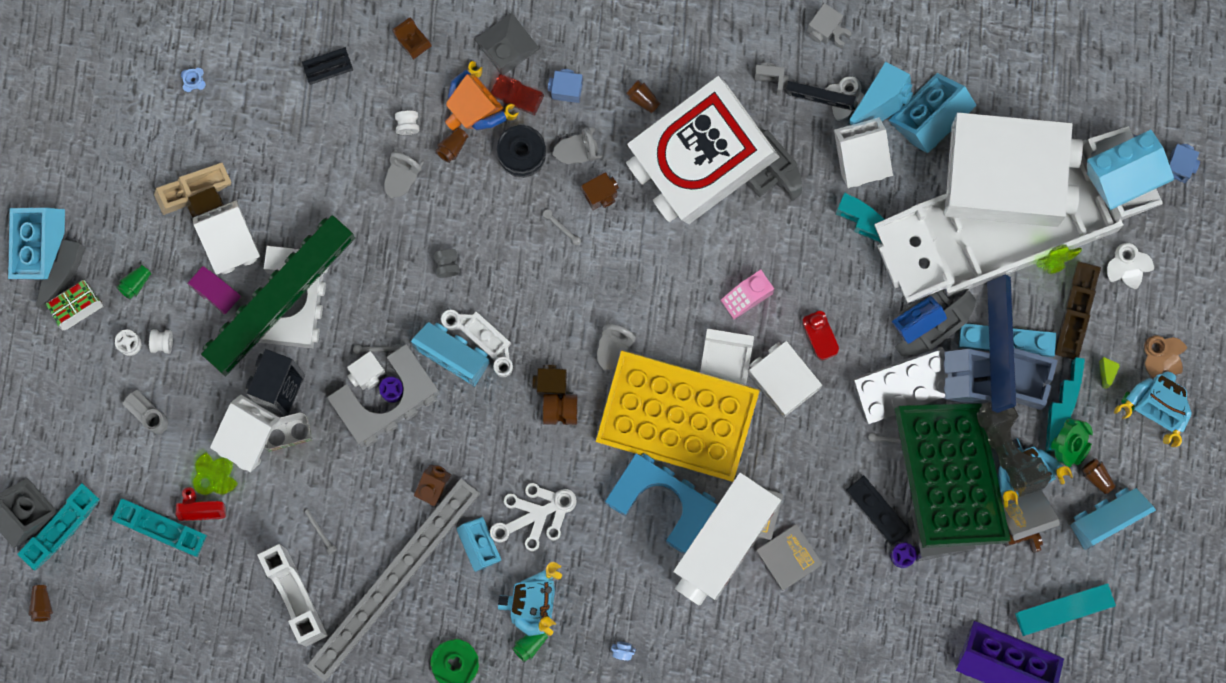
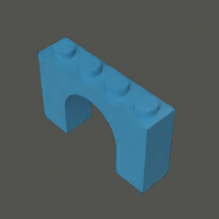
[605,453,717,555]

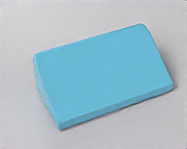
[457,517,502,572]

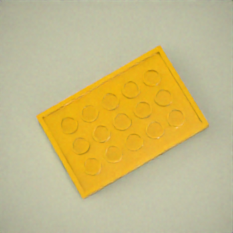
[596,350,760,482]

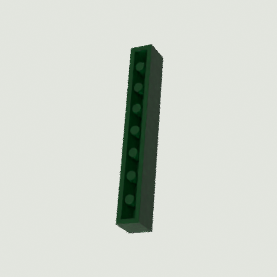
[201,215,355,377]

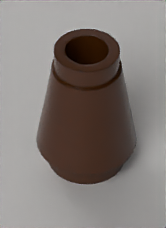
[626,80,661,114]
[436,128,469,163]
[1081,458,1116,495]
[28,585,53,622]

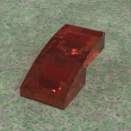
[491,74,545,116]

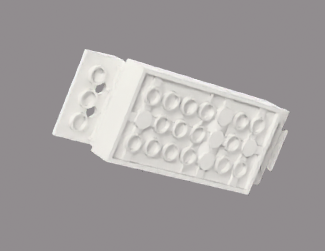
[874,126,1163,303]

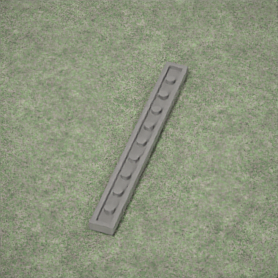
[307,479,480,682]

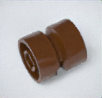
[543,394,577,425]

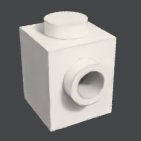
[347,351,386,390]

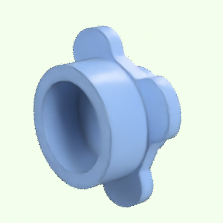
[181,68,206,92]
[611,641,636,660]

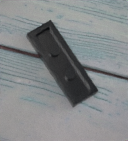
[786,81,858,111]
[845,475,910,546]

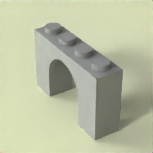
[327,344,440,447]

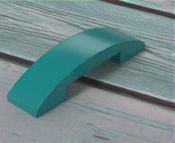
[17,483,100,571]
[111,498,208,557]

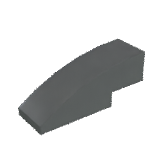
[36,240,85,311]

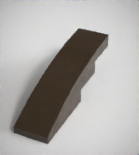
[1055,261,1101,360]

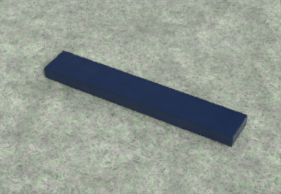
[987,274,1016,413]

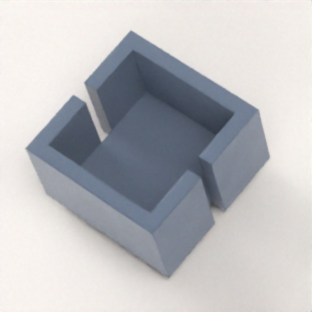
[1014,348,1058,410]
[944,349,992,404]

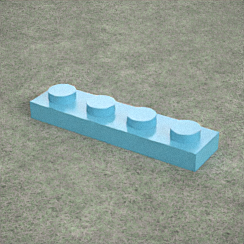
[958,324,1056,358]

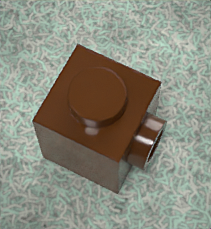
[581,172,619,210]

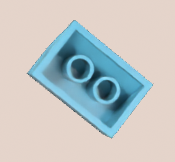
[889,73,977,153]
[1086,130,1174,210]
[411,322,490,387]
[1070,487,1156,550]

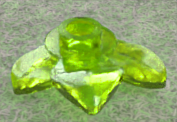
[1036,244,1082,274]
[193,452,238,495]

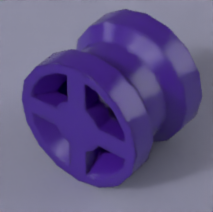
[379,377,404,403]
[891,543,917,568]

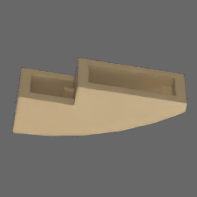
[154,163,231,215]

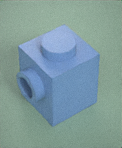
[548,69,583,103]
[1168,144,1200,183]

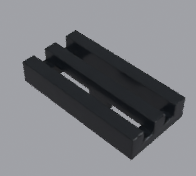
[302,47,353,85]

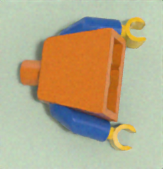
[445,61,519,131]

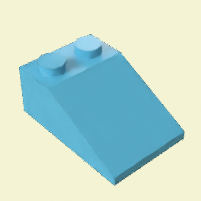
[849,62,913,125]
[8,208,65,279]

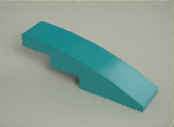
[1045,358,1085,453]
[1015,583,1116,636]

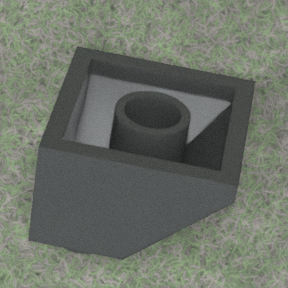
[475,12,539,76]
[0,478,58,548]

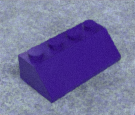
[956,621,1064,683]

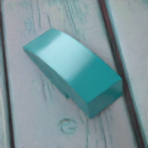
[836,193,885,243]

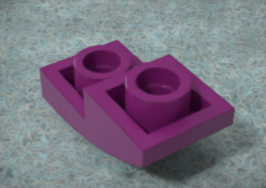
[187,266,241,314]

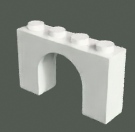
[258,246,329,348]
[257,544,328,647]

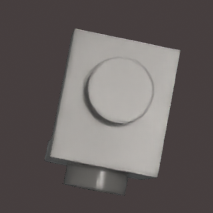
[755,63,788,96]

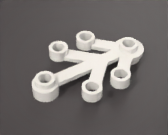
[490,483,577,552]

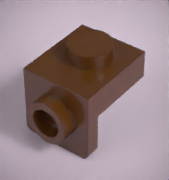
[392,17,432,60]
[414,464,451,506]
[1005,532,1043,553]

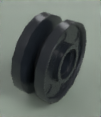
[497,125,546,178]

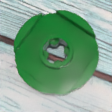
[1051,418,1093,467]
[431,639,479,683]

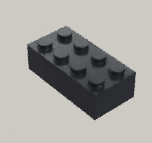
[246,348,305,417]

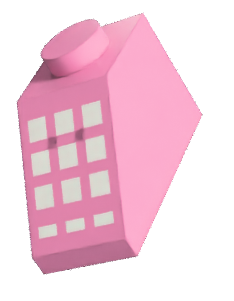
[721,270,774,320]

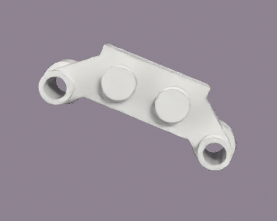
[441,310,513,377]

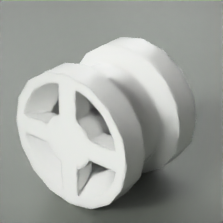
[395,111,419,135]
[149,329,173,354]
[115,330,142,356]

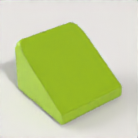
[1099,357,1120,389]

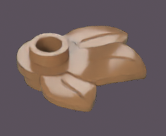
[1144,335,1187,378]

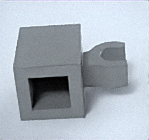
[807,3,851,48]

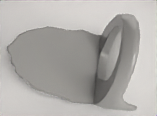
[552,127,603,164]
[384,150,424,198]
[597,320,637,370]

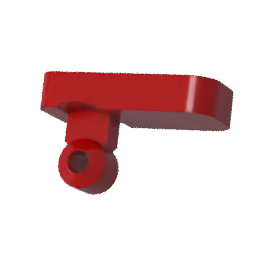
[802,310,839,361]
[175,487,226,521]

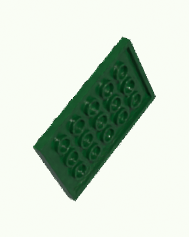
[894,403,1011,548]

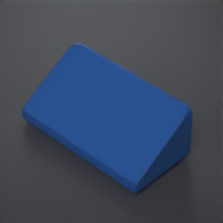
[892,296,947,344]

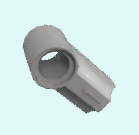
[123,390,168,434]

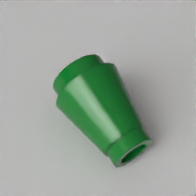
[117,265,151,300]
[512,633,548,662]

